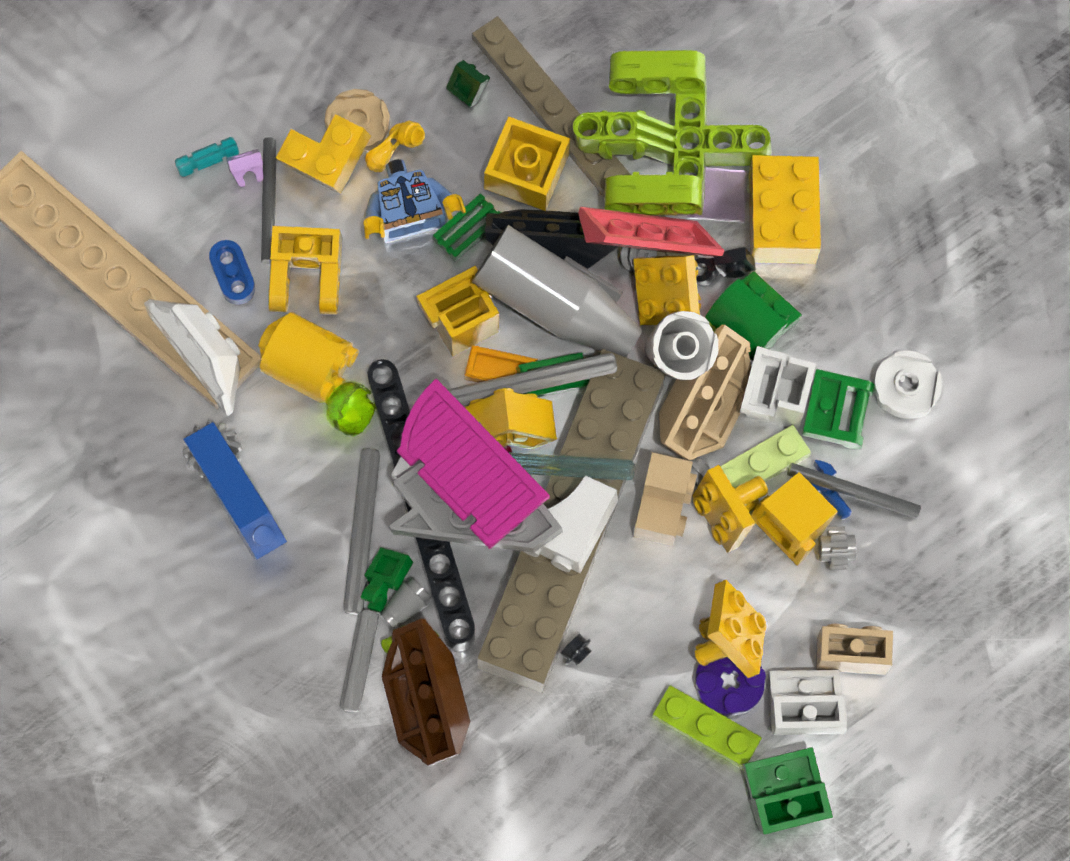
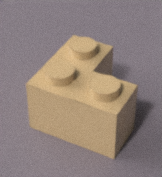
[633,452,697,546]

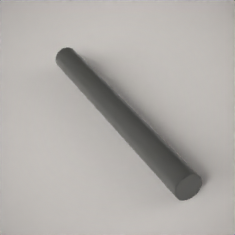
[261,137,276,264]
[787,462,921,518]

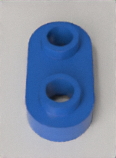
[209,240,255,305]

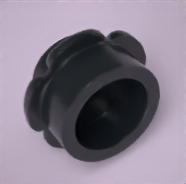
[560,633,592,665]

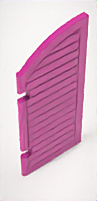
[397,378,550,549]

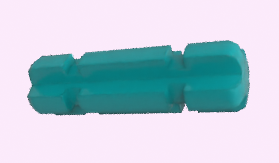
[175,137,239,177]

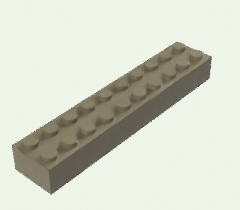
[477,349,666,693]

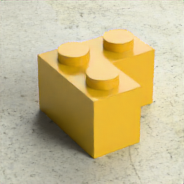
[276,114,371,194]
[465,388,557,450]

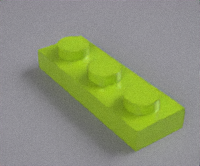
[652,685,762,770]

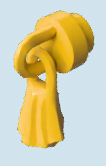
[364,120,425,172]

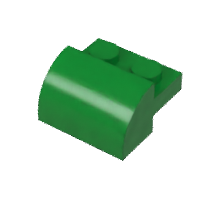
[705,271,802,361]
[742,747,833,835]

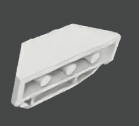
[144,299,241,416]

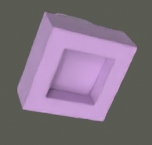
[226,149,263,187]

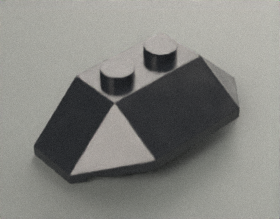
[485,209,619,269]

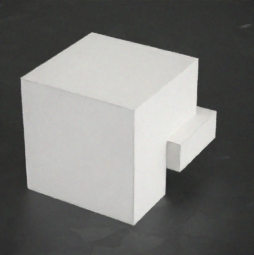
[740,346,817,430]

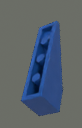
[183,422,287,560]

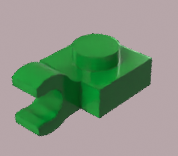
[361,547,414,612]

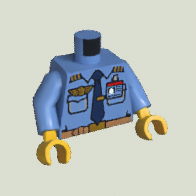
[363,159,466,243]

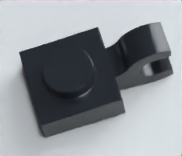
[696,247,756,286]

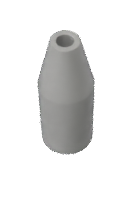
[472,225,642,357]

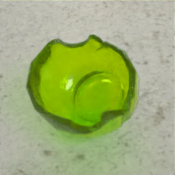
[326,381,375,437]

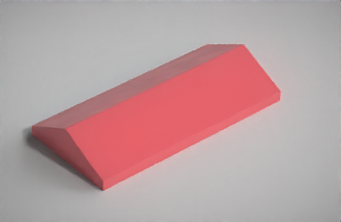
[578,207,724,256]

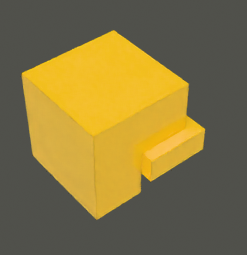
[416,266,499,357]
[751,472,838,566]

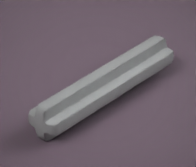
[340,610,379,712]

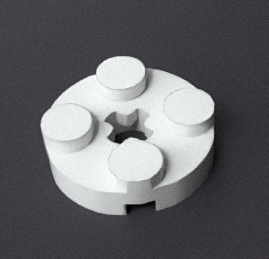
[873,350,943,419]

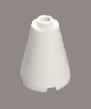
[645,311,718,380]

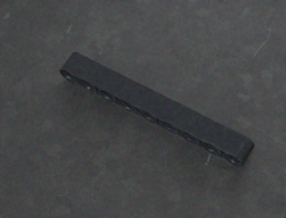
[367,359,475,652]

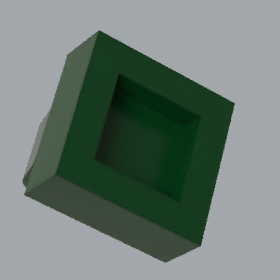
[446,60,490,107]

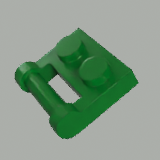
[802,369,874,450]

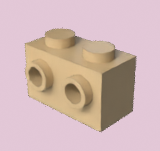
[816,624,893,675]

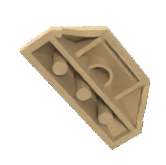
[659,325,751,461]

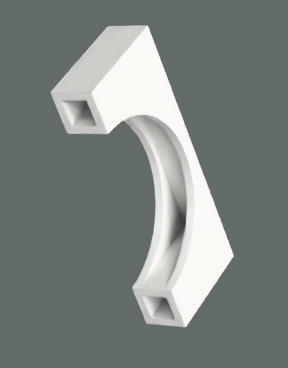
[391,457,618,573]

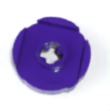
[695,657,766,717]

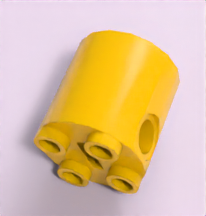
[258,312,359,403]

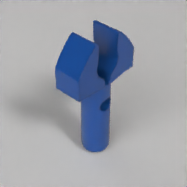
[811,460,852,520]

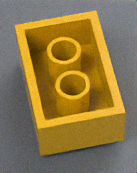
[749,155,821,264]

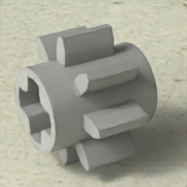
[818,526,856,570]

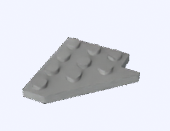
[389,422,563,553]

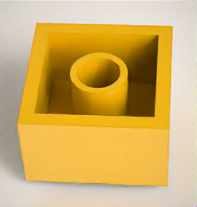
[484,116,570,211]

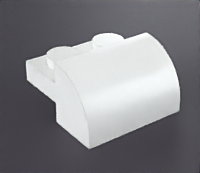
[768,670,847,735]

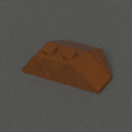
[382,618,471,766]

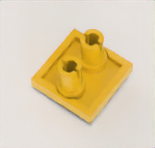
[633,255,701,325]
[692,465,768,553]
[695,579,767,678]

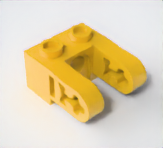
[269,226,343,315]

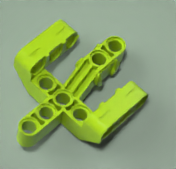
[573,50,772,215]

